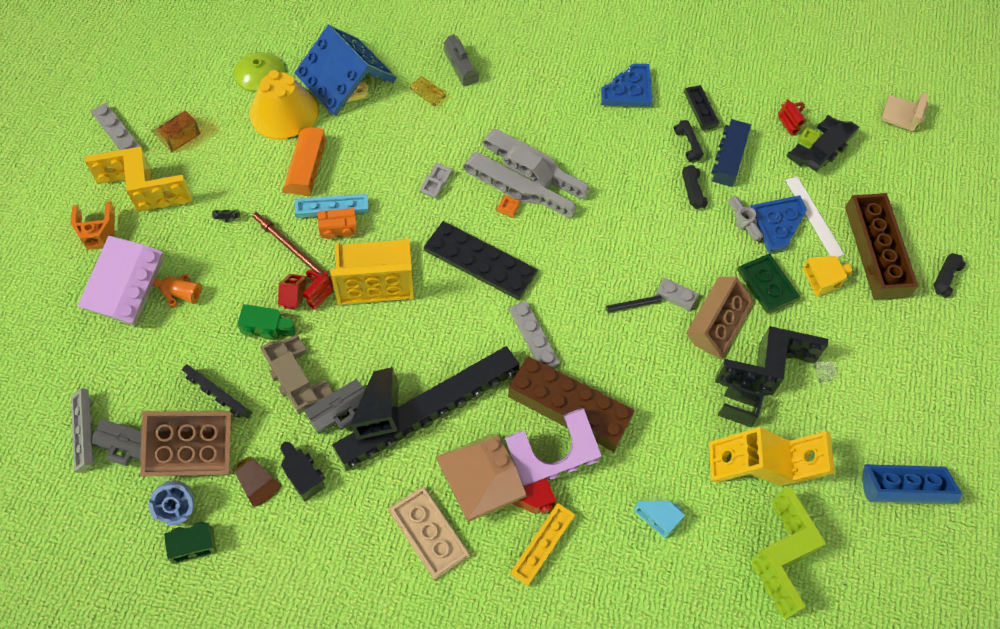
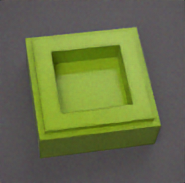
[798,127,821,148]

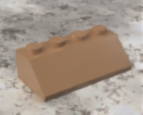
[686,276,754,359]

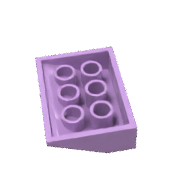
[77,236,165,327]

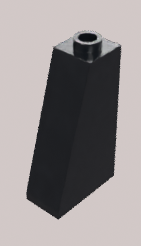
[351,367,398,440]

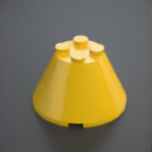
[249,70,319,140]

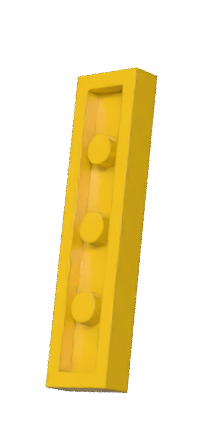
[510,503,575,587]

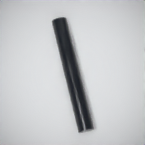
[606,295,662,313]

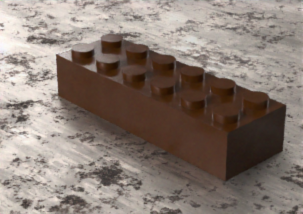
[845,193,919,300]
[508,356,635,452]

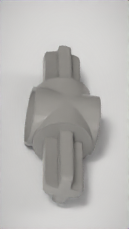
[729,196,763,242]

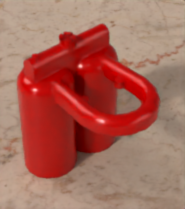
[778,99,806,136]
[302,270,333,310]

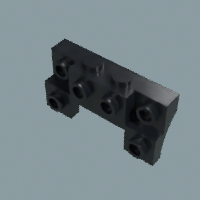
[786,115,860,172]

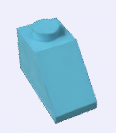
[633,501,685,539]

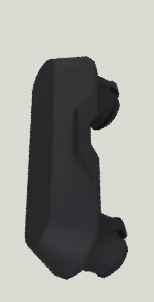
[673,120,704,162]
[682,165,708,209]
[933,253,966,298]

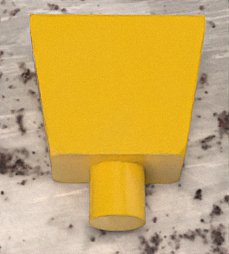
[802,256,852,297]

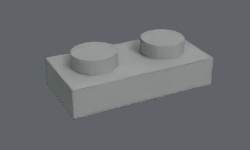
[655,278,698,312]

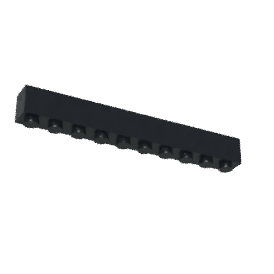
[332,346,519,471]

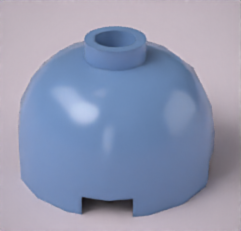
[148,480,195,526]

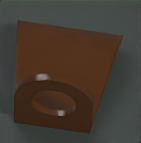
[232,456,281,507]

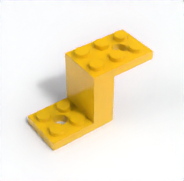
[85,147,193,212]
[709,427,835,487]

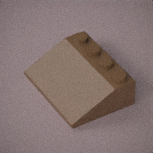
[140,410,231,477]

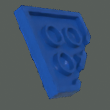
[601,63,652,107]
[750,195,807,253]

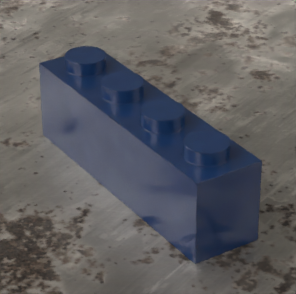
[711,119,751,187]

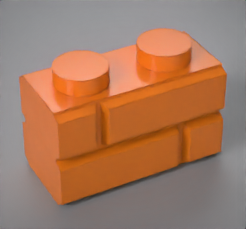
[317,208,357,239]

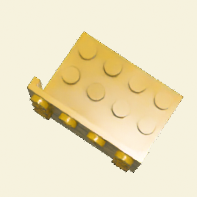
[331,238,414,305]

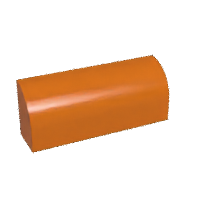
[282,127,326,196]

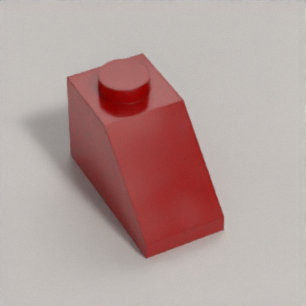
[278,274,307,309]
[511,478,556,514]

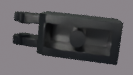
[280,441,326,502]

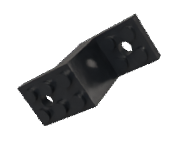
[715,326,829,395]

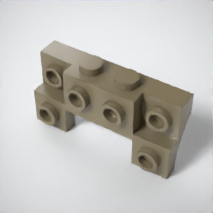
[260,334,333,415]

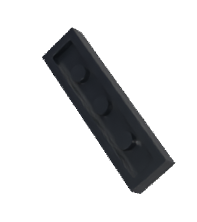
[182,364,253,419]

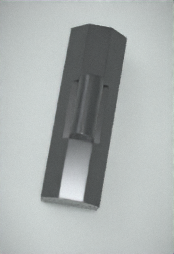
[444,35,479,87]
[304,379,365,434]
[92,419,141,466]

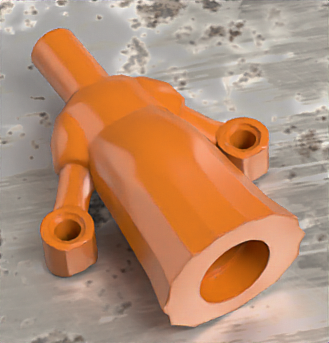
[153,274,202,308]

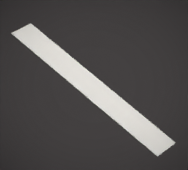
[785,176,845,257]

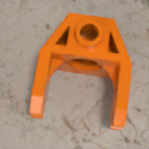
[71,201,115,250]

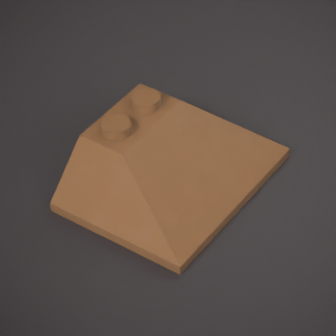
[436,434,526,522]

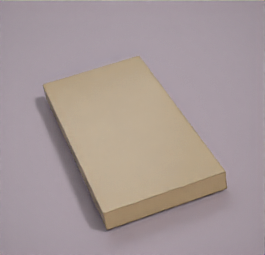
[388,486,470,581]

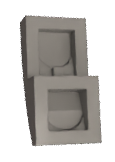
[419,163,453,199]

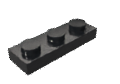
[684,85,719,131]

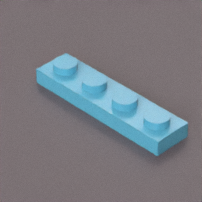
[295,194,369,218]

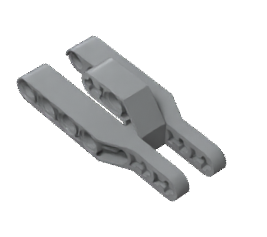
[463,129,590,218]

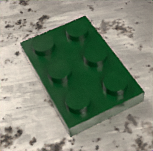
[737,253,800,314]

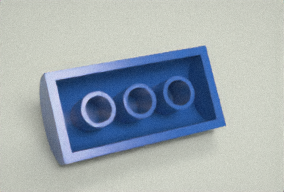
[862,464,963,504]

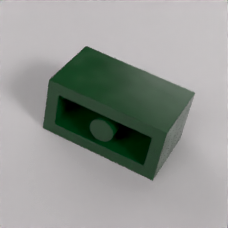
[164,522,217,564]

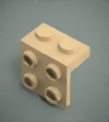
[881,93,929,132]

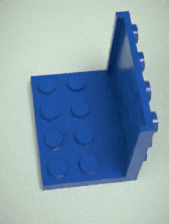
[294,24,397,116]

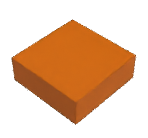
[497,195,521,218]

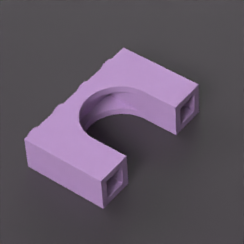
[505,408,602,486]

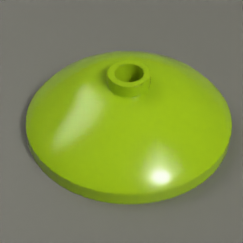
[234,52,285,92]

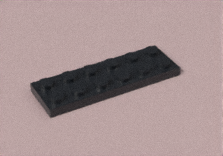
[423,221,538,301]

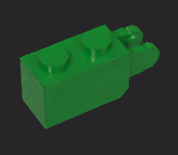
[237,304,296,339]

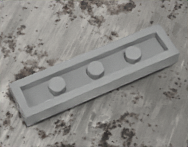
[91,103,140,150]
[509,301,560,369]
[71,388,94,473]

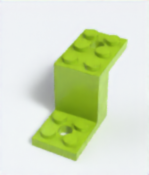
[751,486,826,620]

